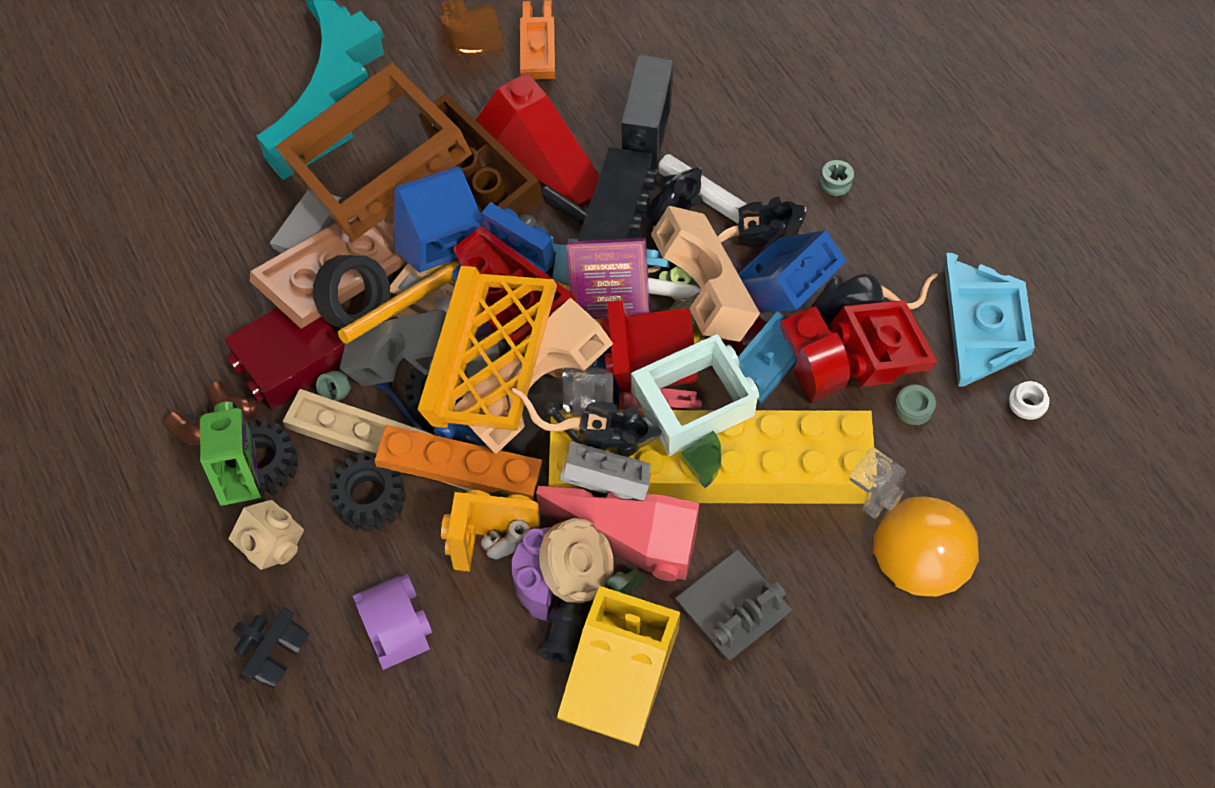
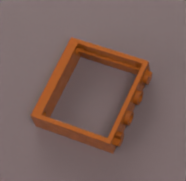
[275,62,472,242]

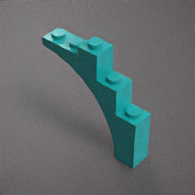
[256,0,384,180]

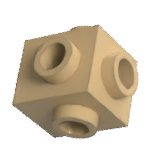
[228,500,304,570]

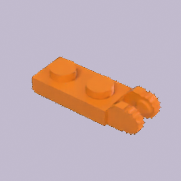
[520,0,555,79]

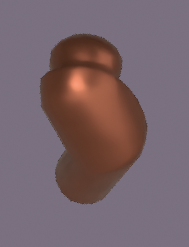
[206,381,259,421]
[164,410,202,445]

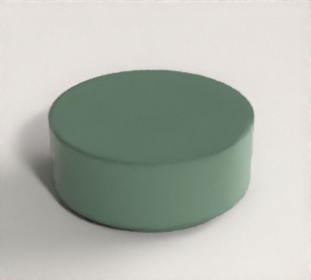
[895,385,936,425]

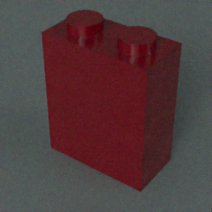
[224,307,345,411]

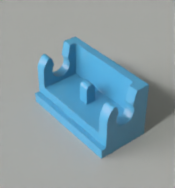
[738,312,797,406]

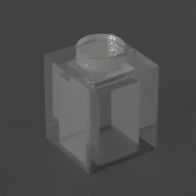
[562,367,613,416]

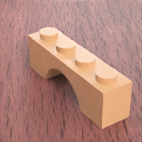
[651,206,760,342]
[453,298,613,454]

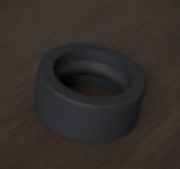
[313,255,390,328]

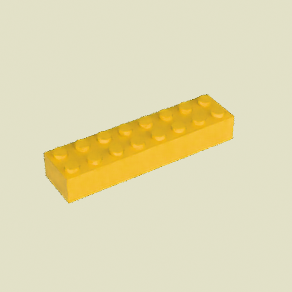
[549,410,877,504]

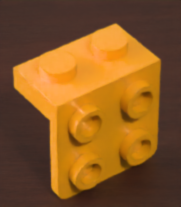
[441,490,541,572]

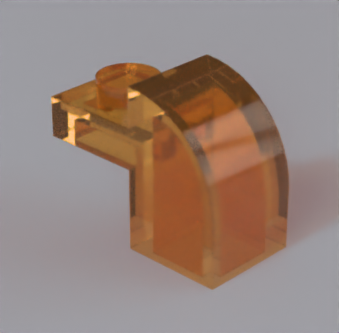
[440,0,504,58]

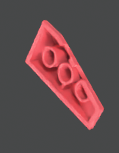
[536,486,699,581]

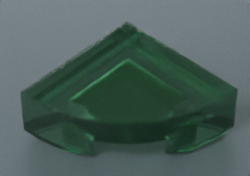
[680,431,721,488]

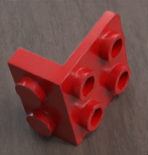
[602,300,698,393]

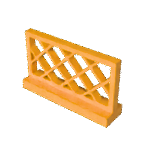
[418,266,557,431]

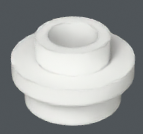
[1009,381,1049,420]

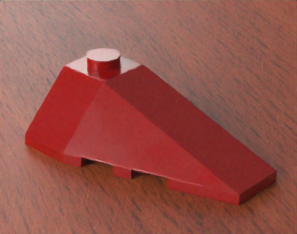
[475,72,600,207]
[453,226,576,346]

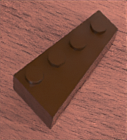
[418,92,545,228]

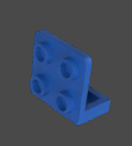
[452,202,555,283]

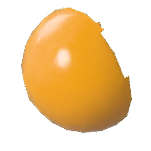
[873,497,979,597]

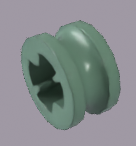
[820,160,854,196]

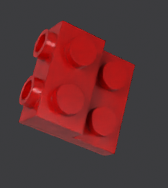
[830,300,937,387]

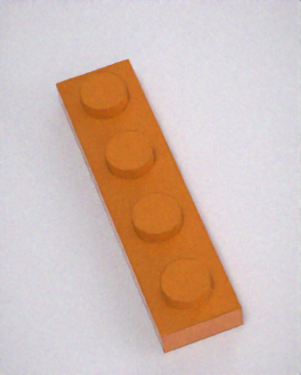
[375,424,542,501]

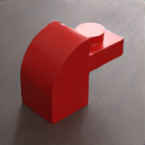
[779,306,850,404]

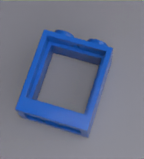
[738,230,846,313]

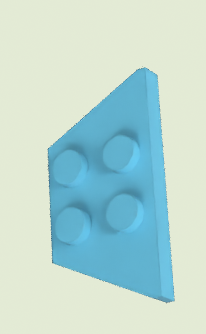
[944,253,1035,386]

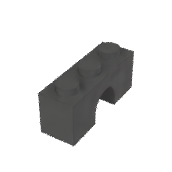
[340,309,447,387]

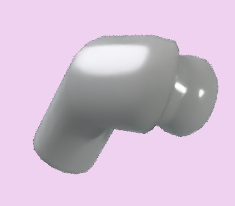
[481,520,530,560]

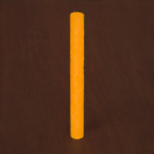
[338,261,459,344]

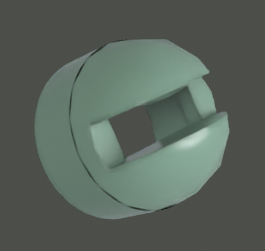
[316,371,351,402]

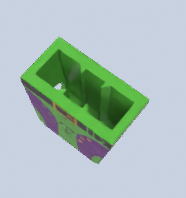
[200,402,261,506]

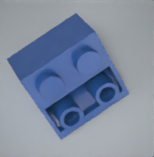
[394,166,483,273]

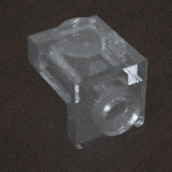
[849,448,906,519]

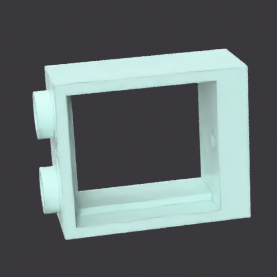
[631,334,759,456]

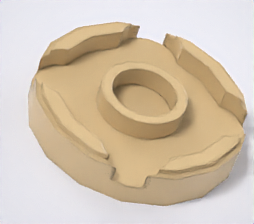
[539,518,613,603]

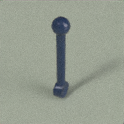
[376,382,426,431]

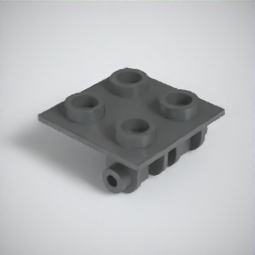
[675,550,792,661]

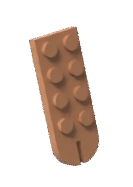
[250,212,408,328]

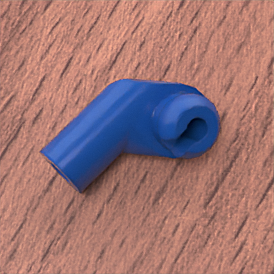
[434,423,486,447]

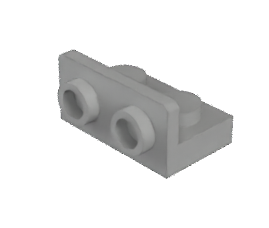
[560,441,650,501]

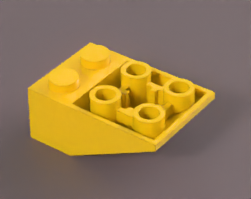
[557,586,680,747]

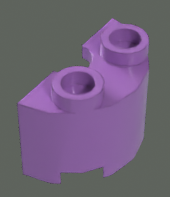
[512,527,553,622]
[352,574,432,670]

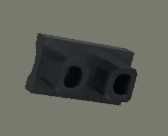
[232,607,309,689]

